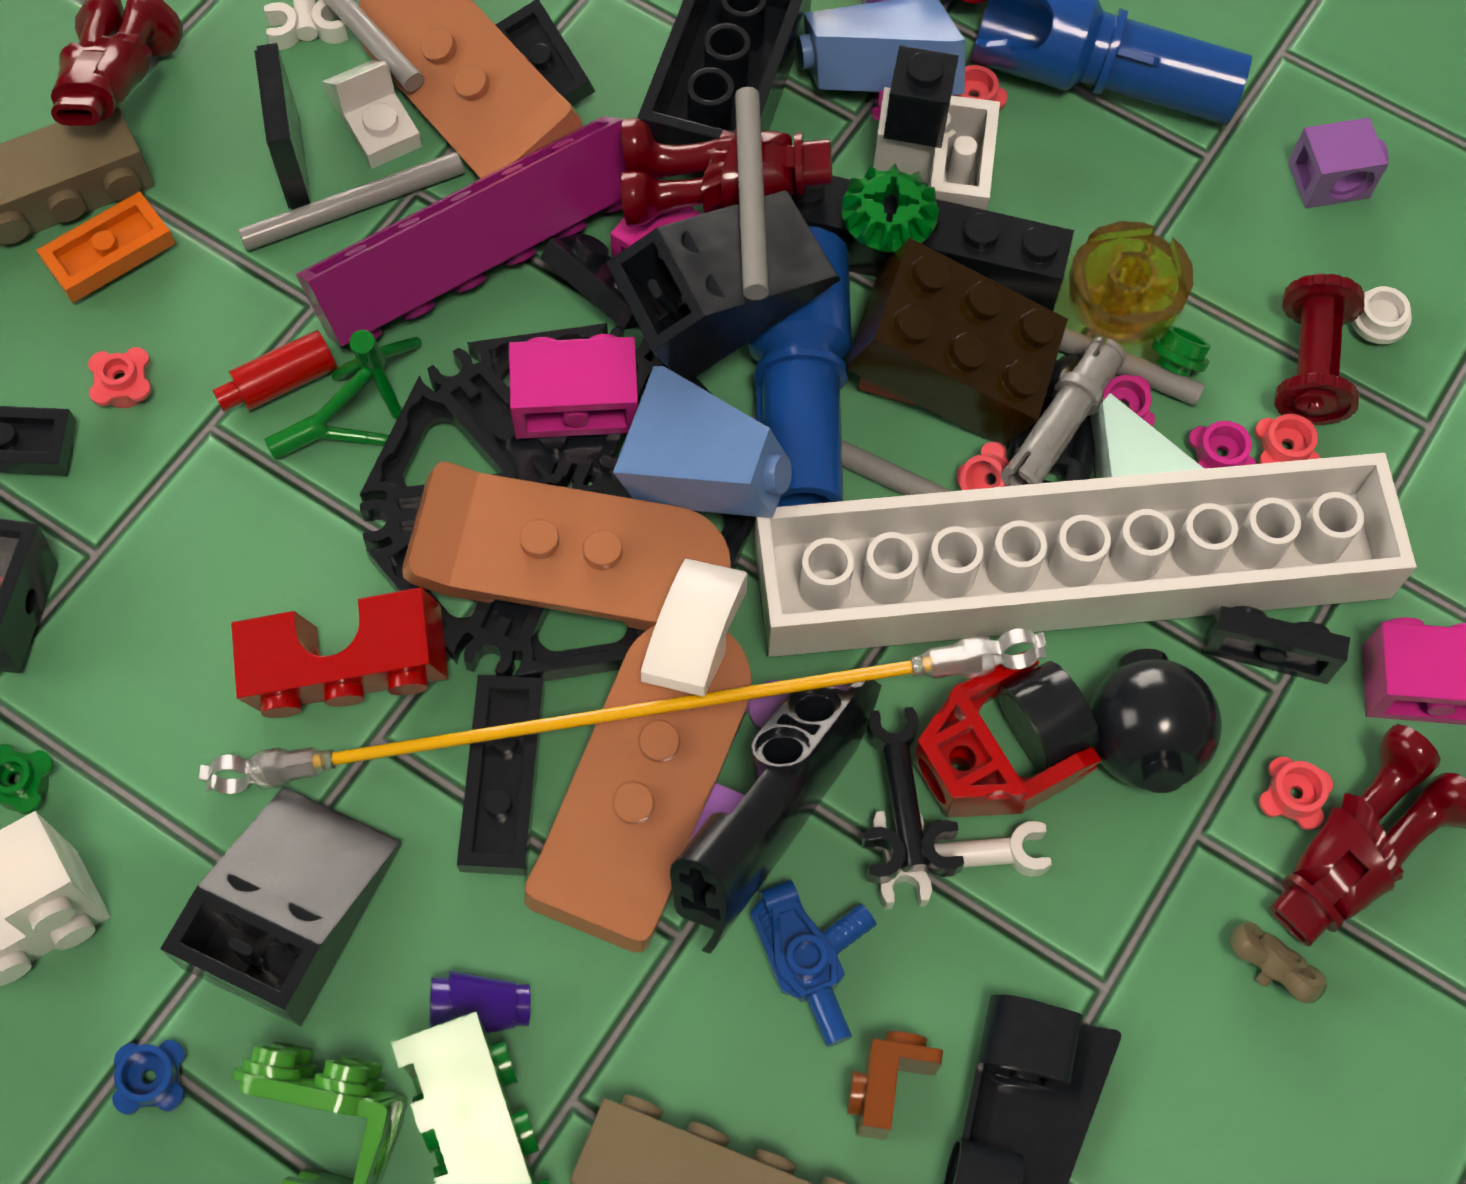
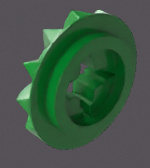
[841,163,940,252]

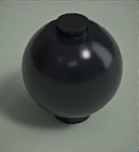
[1090,649,1222,793]

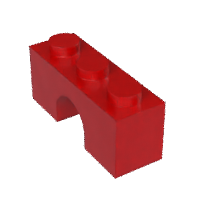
[231,587,448,718]

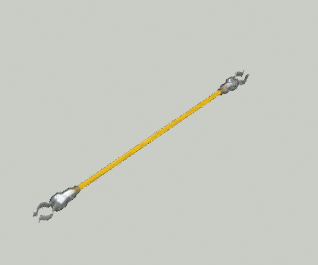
[199,629,1047,794]

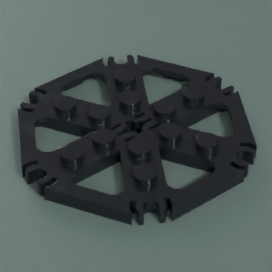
[360,323,756,681]

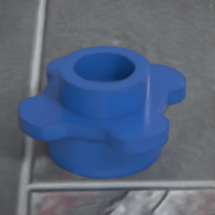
[112,1040,186,1115]

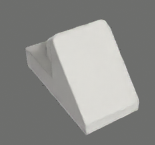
[321,60,422,169]

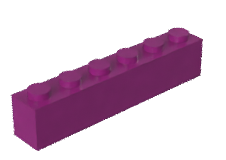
[296,116,627,347]

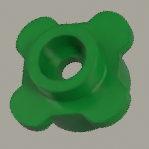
[0,744,54,814]

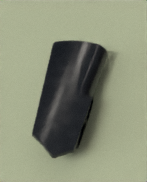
[670,680,882,954]
[943,994,1121,1184]

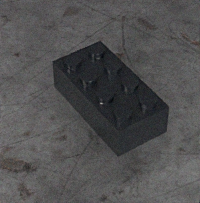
[637,0,811,177]

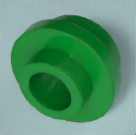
[1151,325,1211,377]

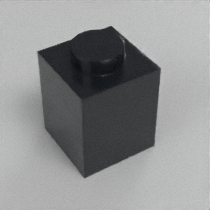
[883,45,959,148]

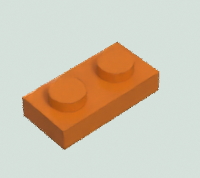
[36,191,176,303]

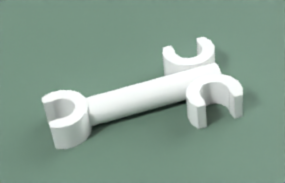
[264,0,348,50]
[871,811,1052,910]

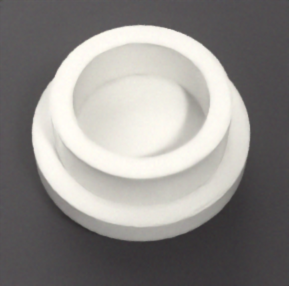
[1351,286,1412,344]

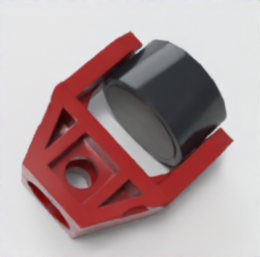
[913,651,1102,818]

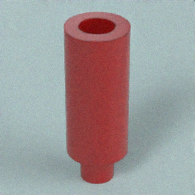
[212,330,337,412]

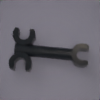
[862,707,964,884]

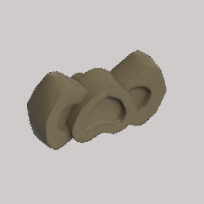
[1229,921,1327,1003]

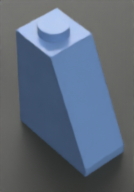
[797,0,965,95]
[613,366,792,518]

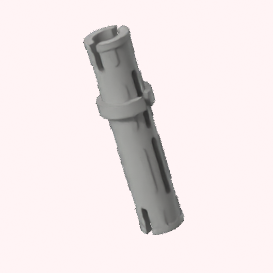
[1001,337,1126,486]

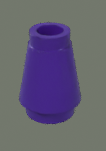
[429,970,531,1033]

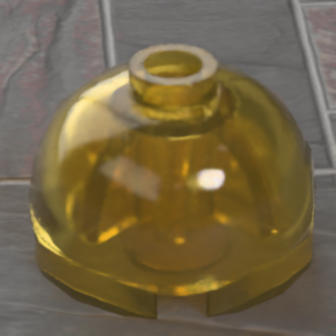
[1069,221,1194,345]

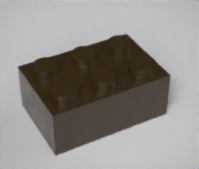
[846,238,1068,446]

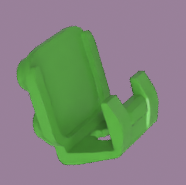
[231,1042,407,1184]

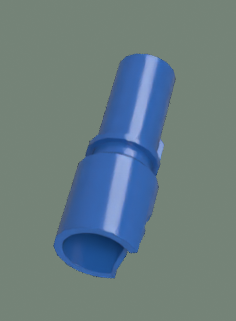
[970,0,1252,126]
[748,226,852,507]

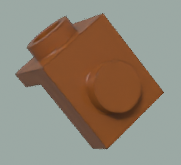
[847,1031,943,1140]

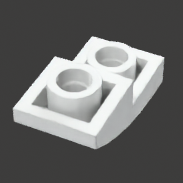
[640,558,747,697]

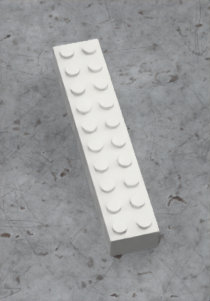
[754,453,1417,657]

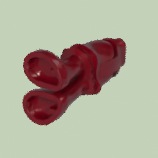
[51,0,183,126]
[621,118,832,228]
[1269,724,1466,947]

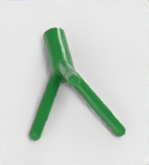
[331,330,422,419]
[264,366,389,460]

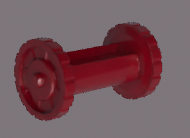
[1274,273,1365,425]

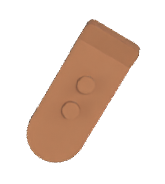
[359,0,583,179]
[402,462,731,630]
[524,625,752,953]

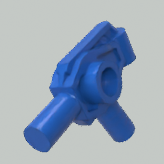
[750,879,876,1047]

